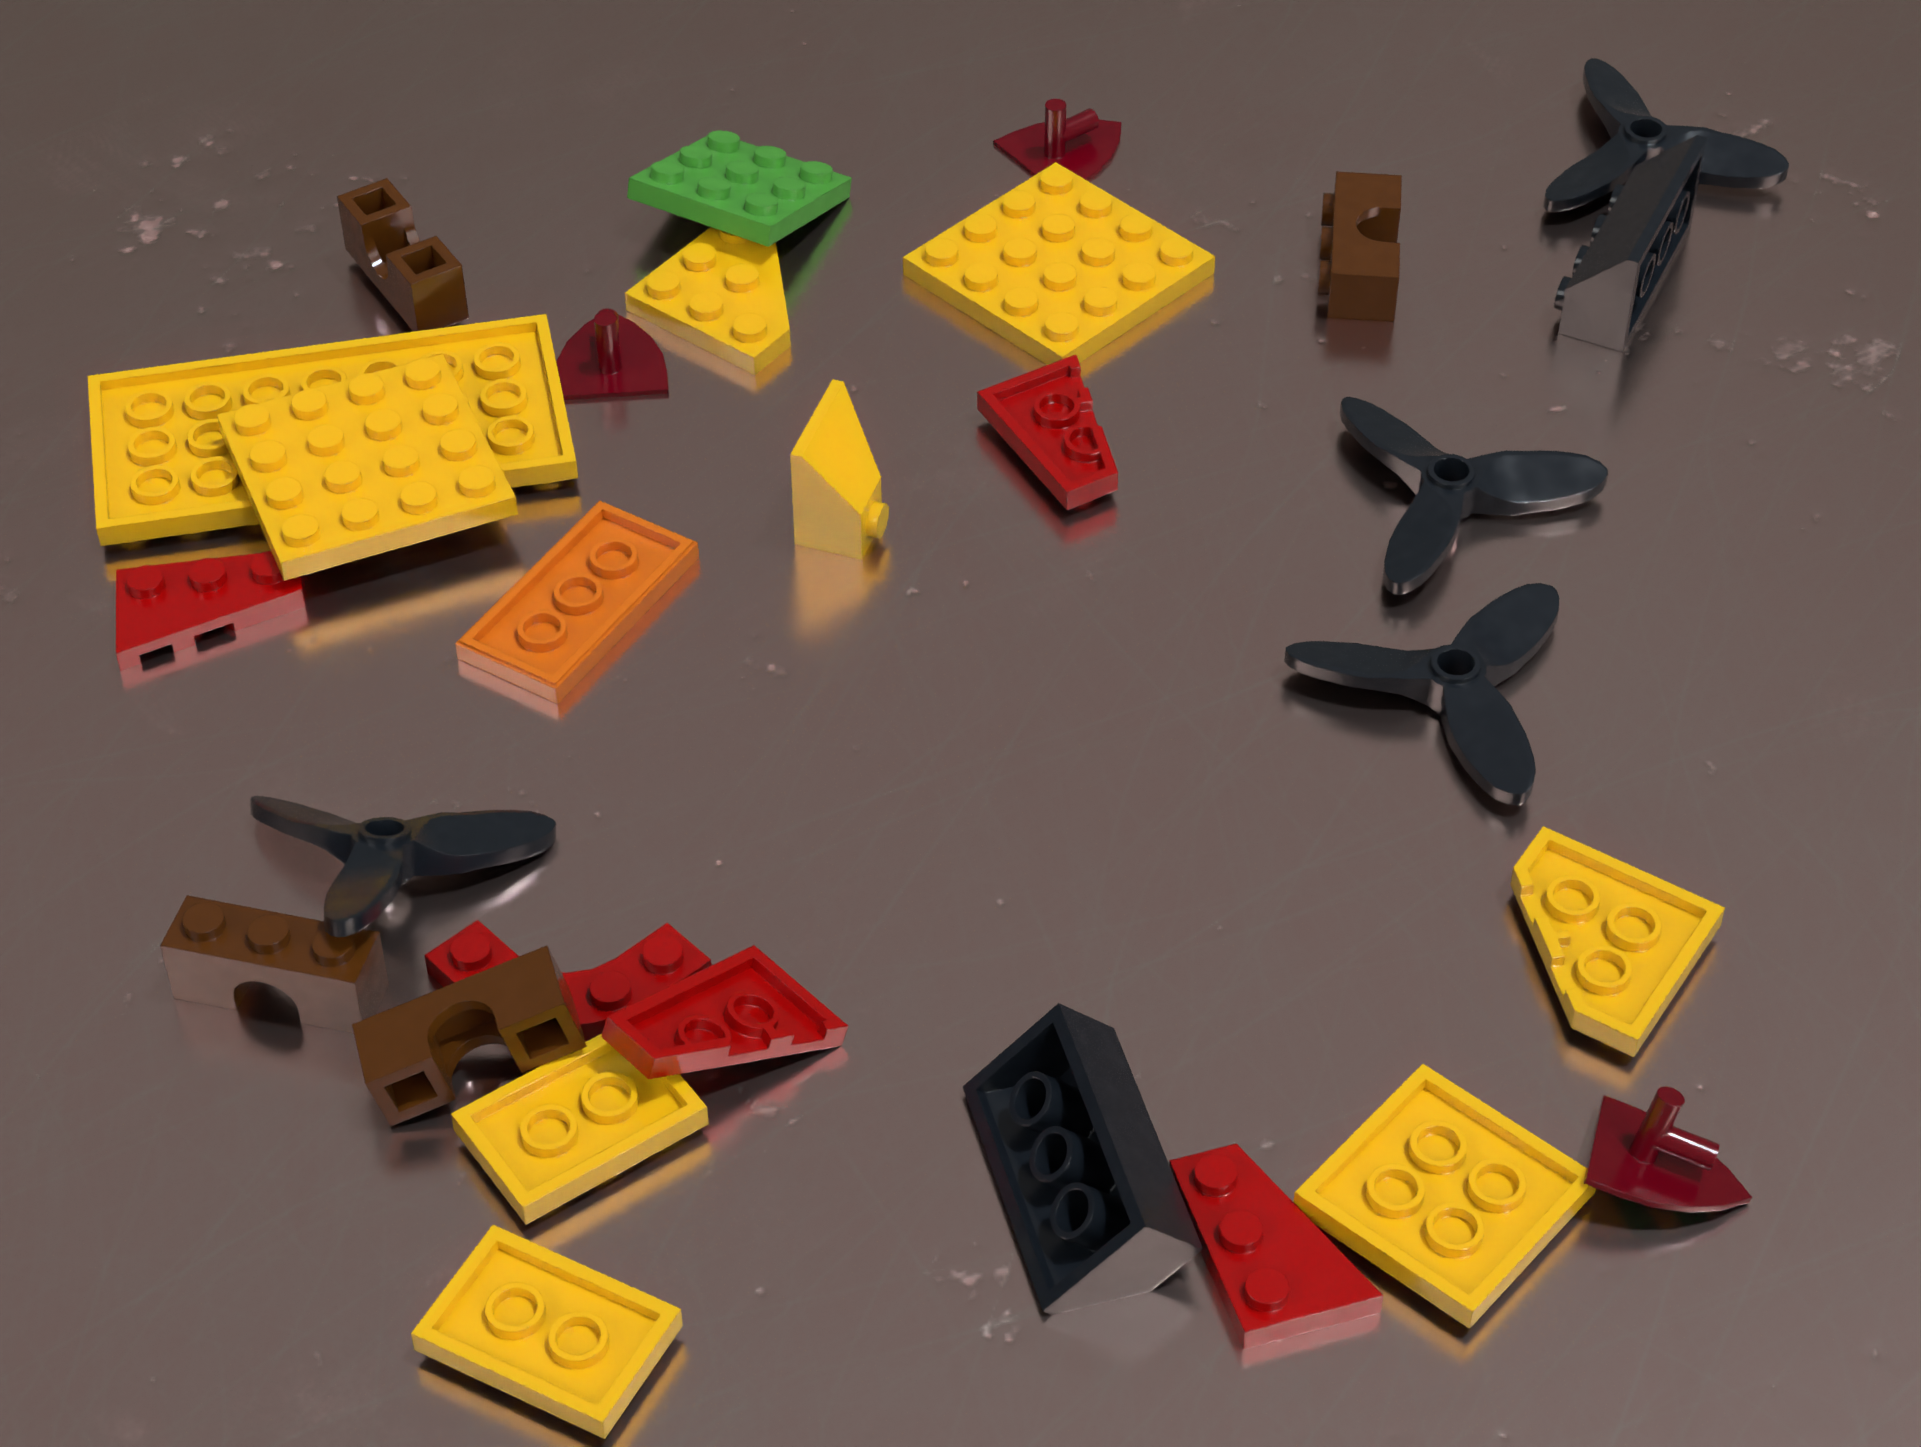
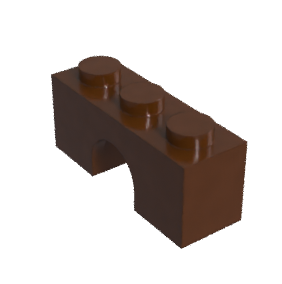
[1318,171,1402,322]
[337,178,469,332]
[160,895,389,1034]
[352,945,587,1126]

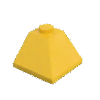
[790,379,889,560]

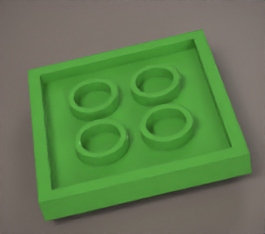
[627,130,852,247]

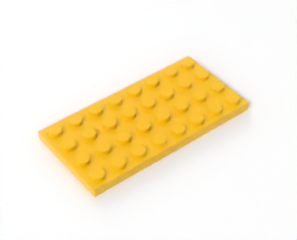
[88,314,578,546]

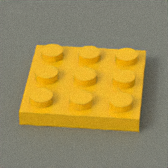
[1293,1064,1596,1329]

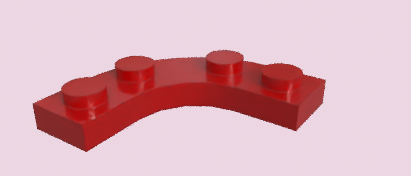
[424,920,712,1041]

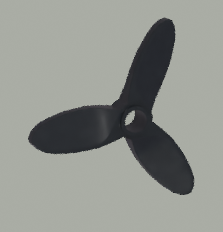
[1543,58,1789,212]
[1340,397,1608,595]
[1284,583,1560,805]
[250,796,556,937]

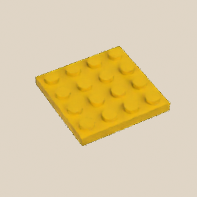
[903,162,1215,365]
[217,354,518,581]

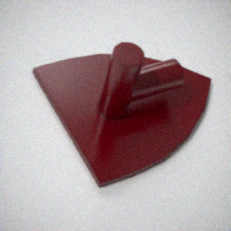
[993,99,1122,181]
[556,308,669,400]
[1584,1086,1752,1212]

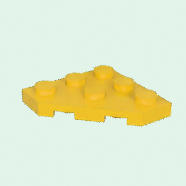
[625,227,791,375]
[1510,826,1725,1057]

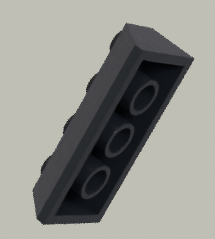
[1554,135,1707,352]
[963,1003,1203,1315]

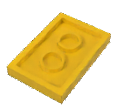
[451,1034,709,1225]
[411,1225,683,1439]

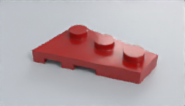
[977,354,1118,510]
[116,551,305,671]
[601,945,849,1079]
[1169,1143,1383,1350]

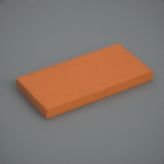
[455,501,699,704]

